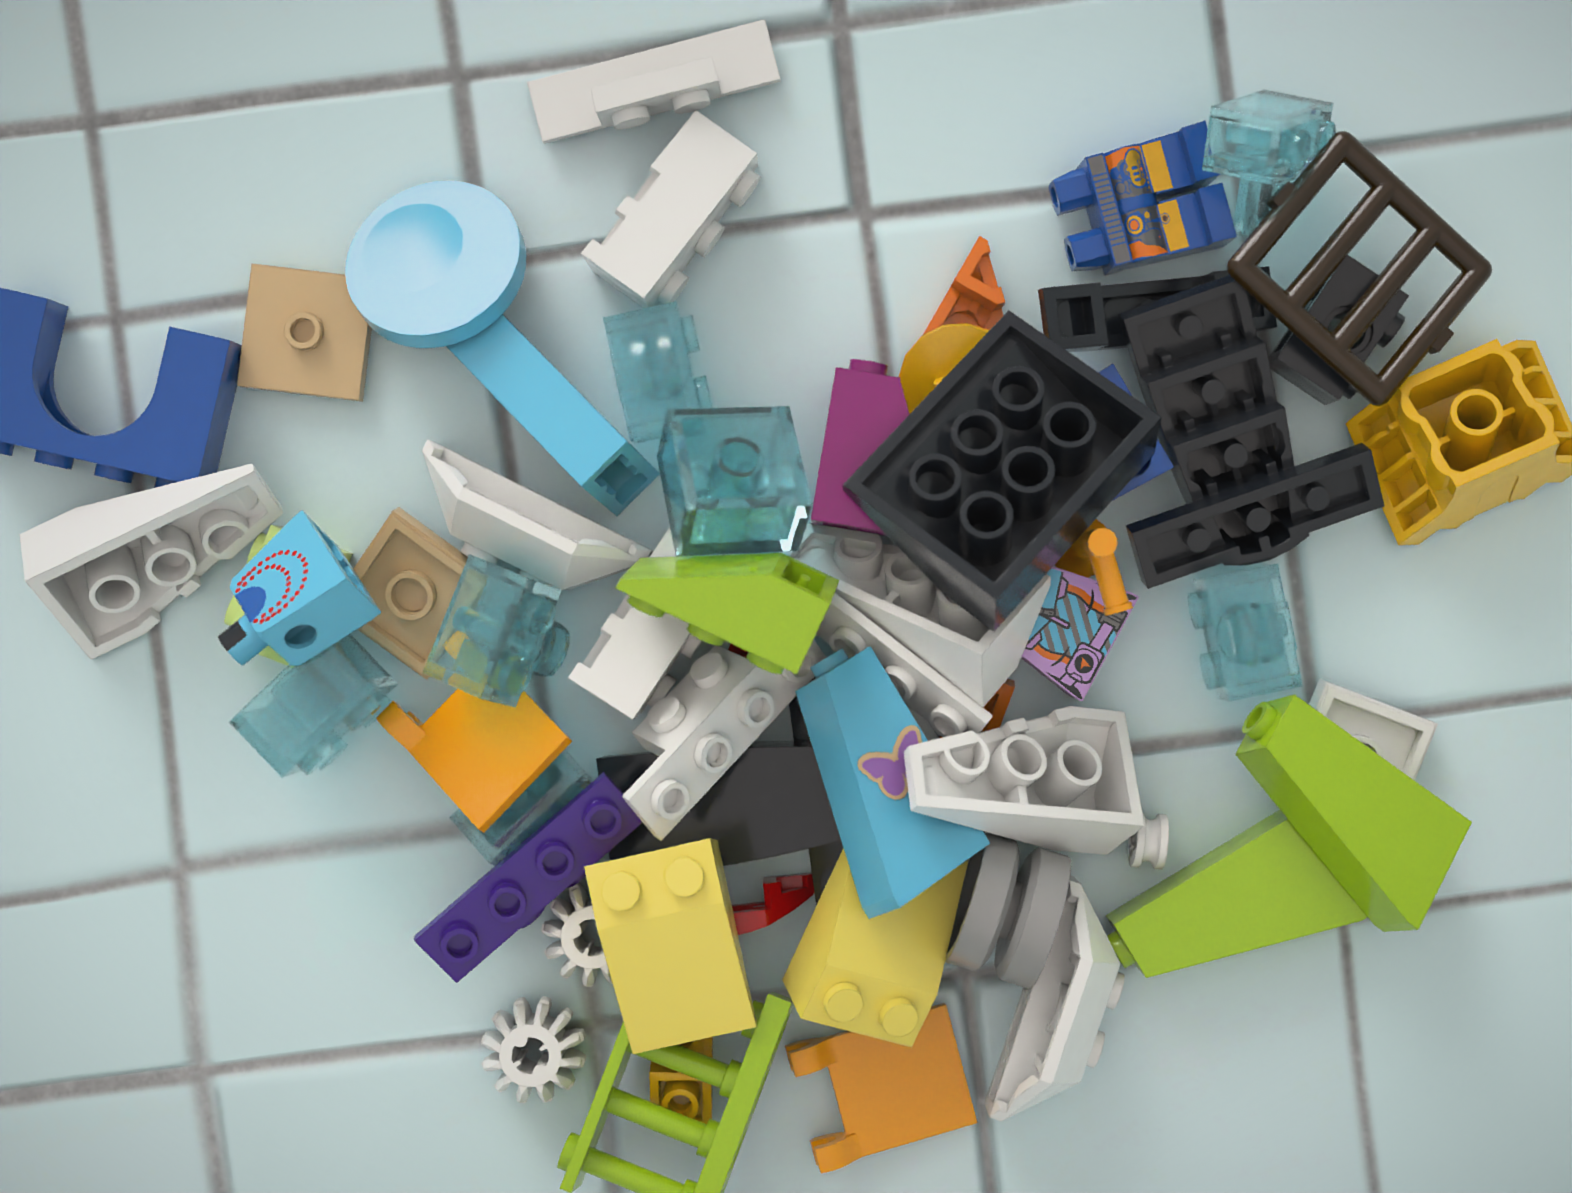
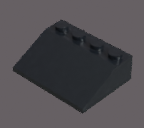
[843,310,1162,632]

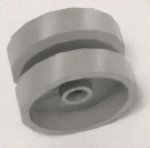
[945,831,1071,989]

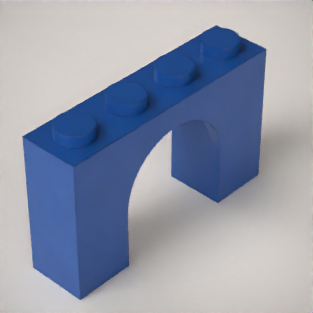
[0,288,242,488]

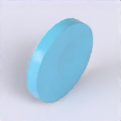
[345,181,527,348]

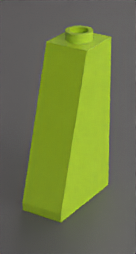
[1235,694,1472,932]
[1105,810,1367,978]

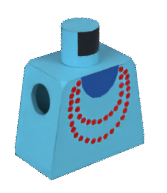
[218,510,382,666]

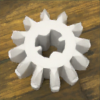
[541,883,613,987]
[481,996,586,1103]

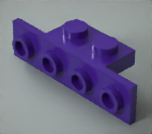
[414,772,643,983]

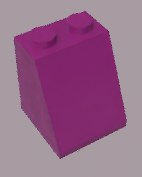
[810,359,909,536]

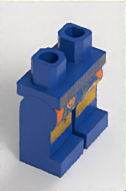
[1048,121,1237,276]

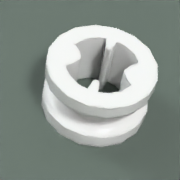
[1128,812,1169,870]

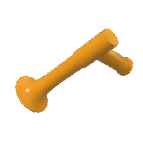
[1055,519,1133,616]

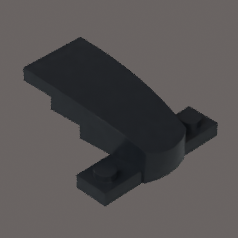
[1118,275,1384,589]
[596,677,843,906]

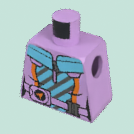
[1021,566,1139,701]

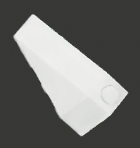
[19,464,283,660]
[779,523,1051,707]
[904,706,1145,855]

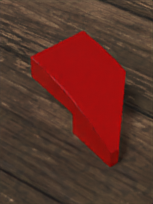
[732,873,815,935]

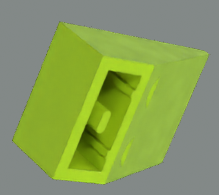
[616,553,839,674]

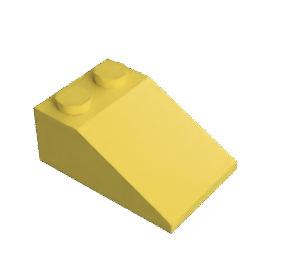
[584,838,757,1054]
[782,848,969,1047]

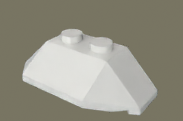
[422,439,653,595]
[984,875,1125,1121]

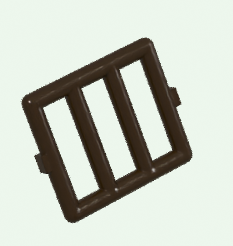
[1227,131,1492,406]

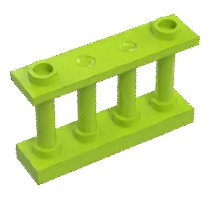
[557,991,794,1193]

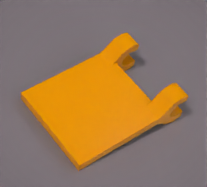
[376,629,572,833]
[785,1003,977,1173]

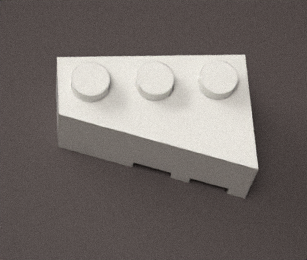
[581,110,761,314]
[568,518,733,720]

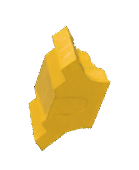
[1345,339,1572,545]

